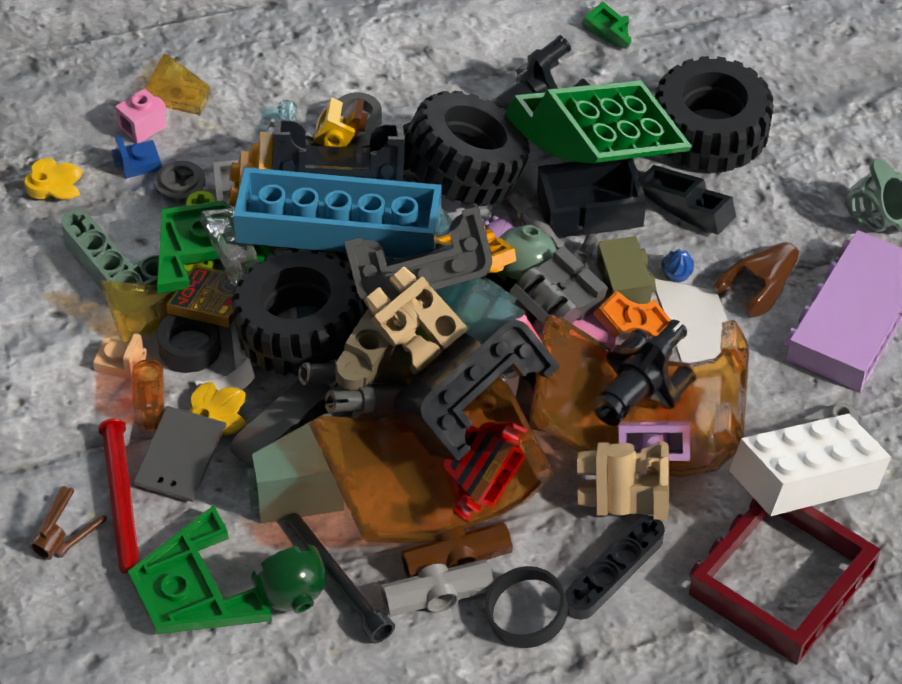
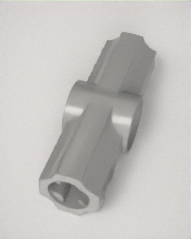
[381,559,494,617]

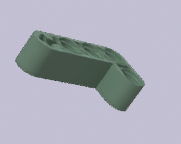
[61,210,171,314]

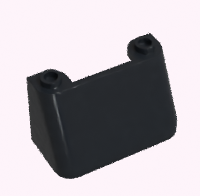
[272,119,405,181]

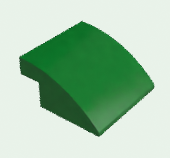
[505,80,692,163]

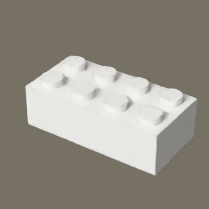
[729,413,891,516]

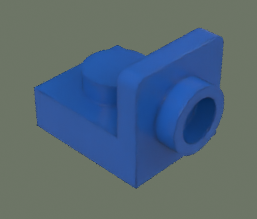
[111,135,162,179]

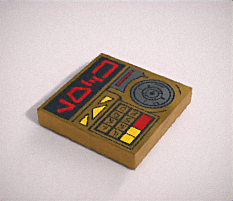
[167,265,243,327]

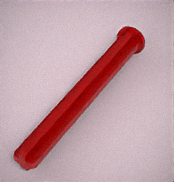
[98,418,140,574]

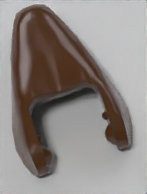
[713,242,799,317]

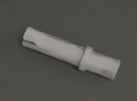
[508,188,564,250]

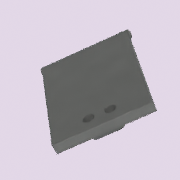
[134,406,226,502]

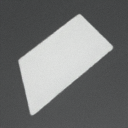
[655,279,743,371]

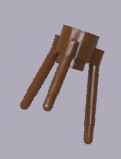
[28,486,107,560]

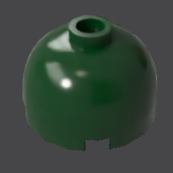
[251,545,326,613]

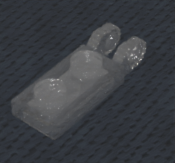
[199,208,260,286]

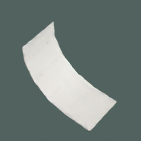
[195,358,255,391]

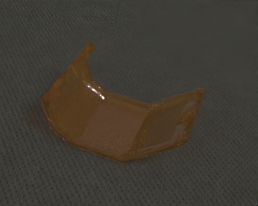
[532,315,749,477]
[309,373,554,543]

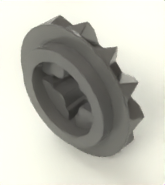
[155,161,206,203]

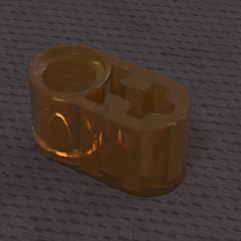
[132,359,166,431]

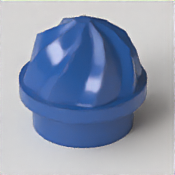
[661,249,694,282]

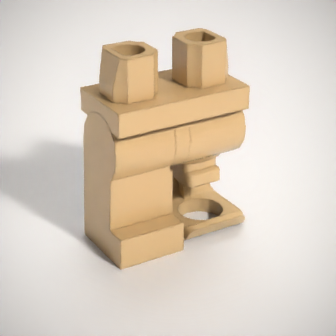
[364,267,468,374]
[577,441,669,520]

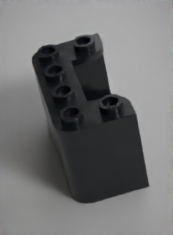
[394,318,560,461]

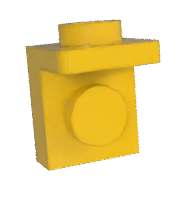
[313,97,355,147]

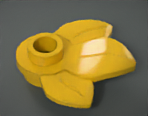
[24,158,83,199]
[188,382,247,435]

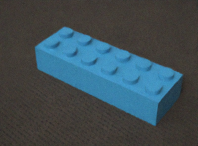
[233,167,442,258]

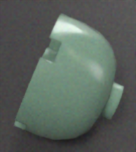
[495,225,556,285]

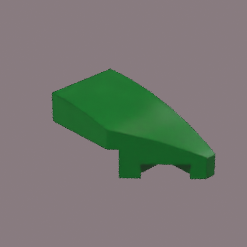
[582,1,632,49]

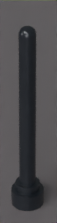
[287,513,395,643]

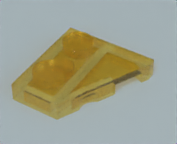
[145,54,211,116]
[100,280,176,342]

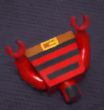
[444,422,529,523]

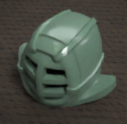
[845,159,902,232]

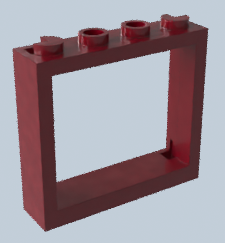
[689,498,881,665]

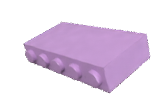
[785,230,902,392]

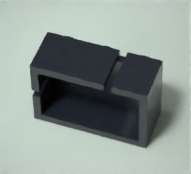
[537,158,646,238]

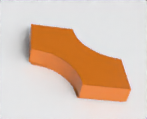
[593,291,671,338]

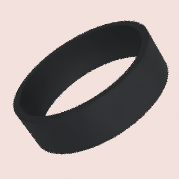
[485,566,568,648]

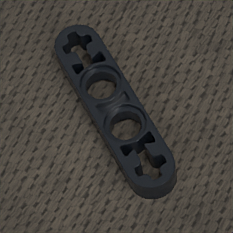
[565,515,665,620]

